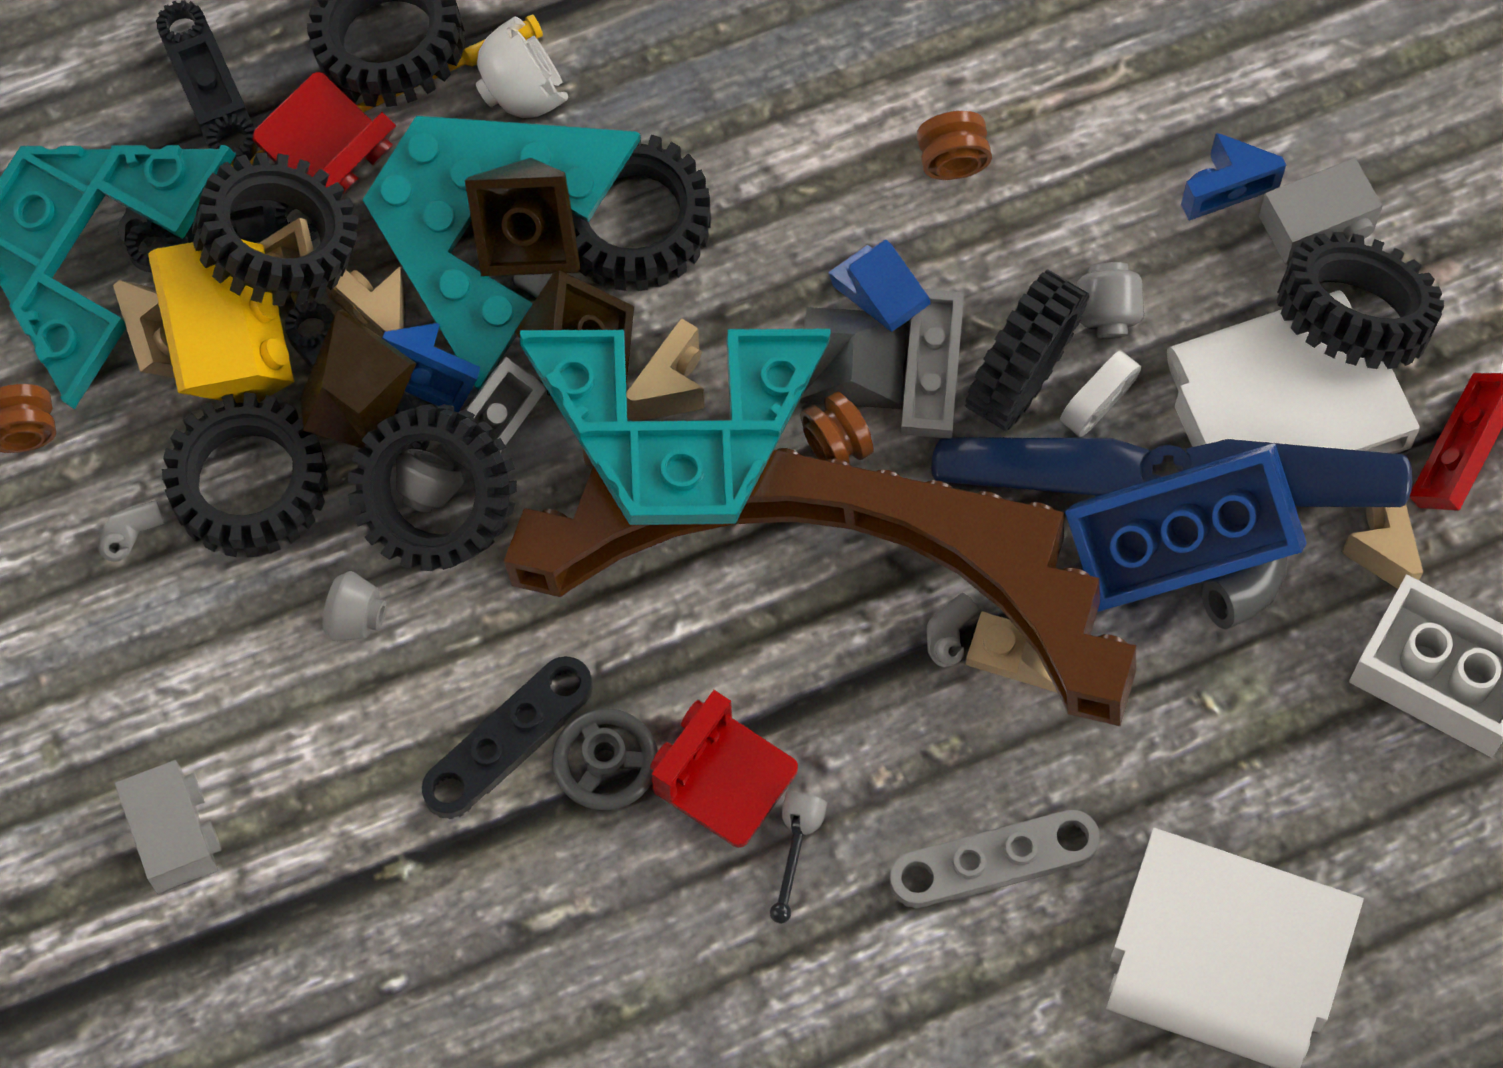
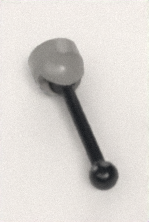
[770,792,828,924]

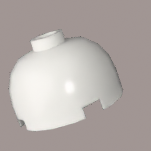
[476,16,568,118]

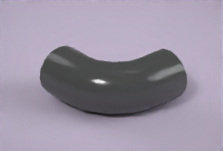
[1202,557,1287,630]

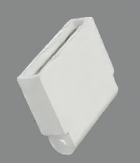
[1167,290,1420,454]
[1106,828,1364,1068]

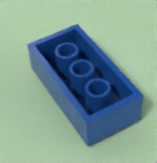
[1065,443,1307,612]

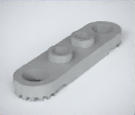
[890,810,1100,909]

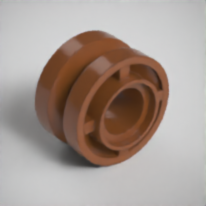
[917,111,992,180]
[0,384,56,453]
[800,391,874,464]

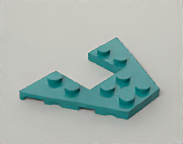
[362,116,641,391]
[0,145,236,410]
[520,329,831,525]

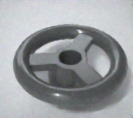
[552,709,658,810]

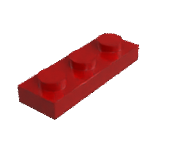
[1410,373,1503,511]

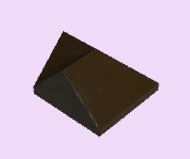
[465,158,580,276]
[515,270,634,396]
[300,310,416,448]

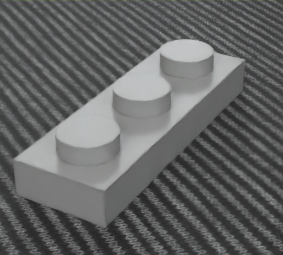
[901,289,964,438]

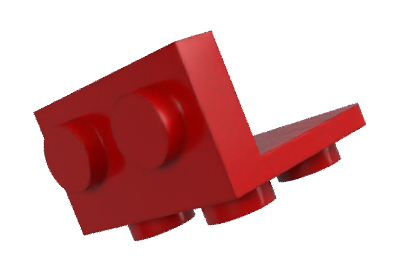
[253,72,397,197]
[650,689,798,848]

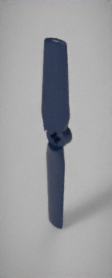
[931,437,1413,507]

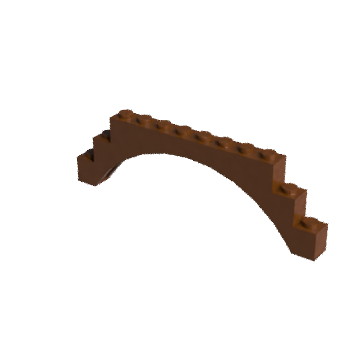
[504,448,1136,726]

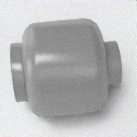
[1077,262,1144,339]

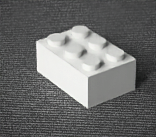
[1349,574,1503,758]

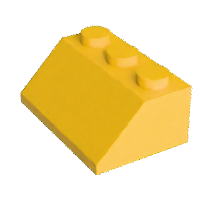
[148,240,294,403]

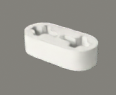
[1060,351,1141,437]

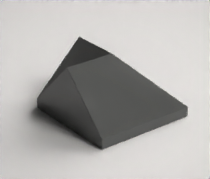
[800,307,907,409]

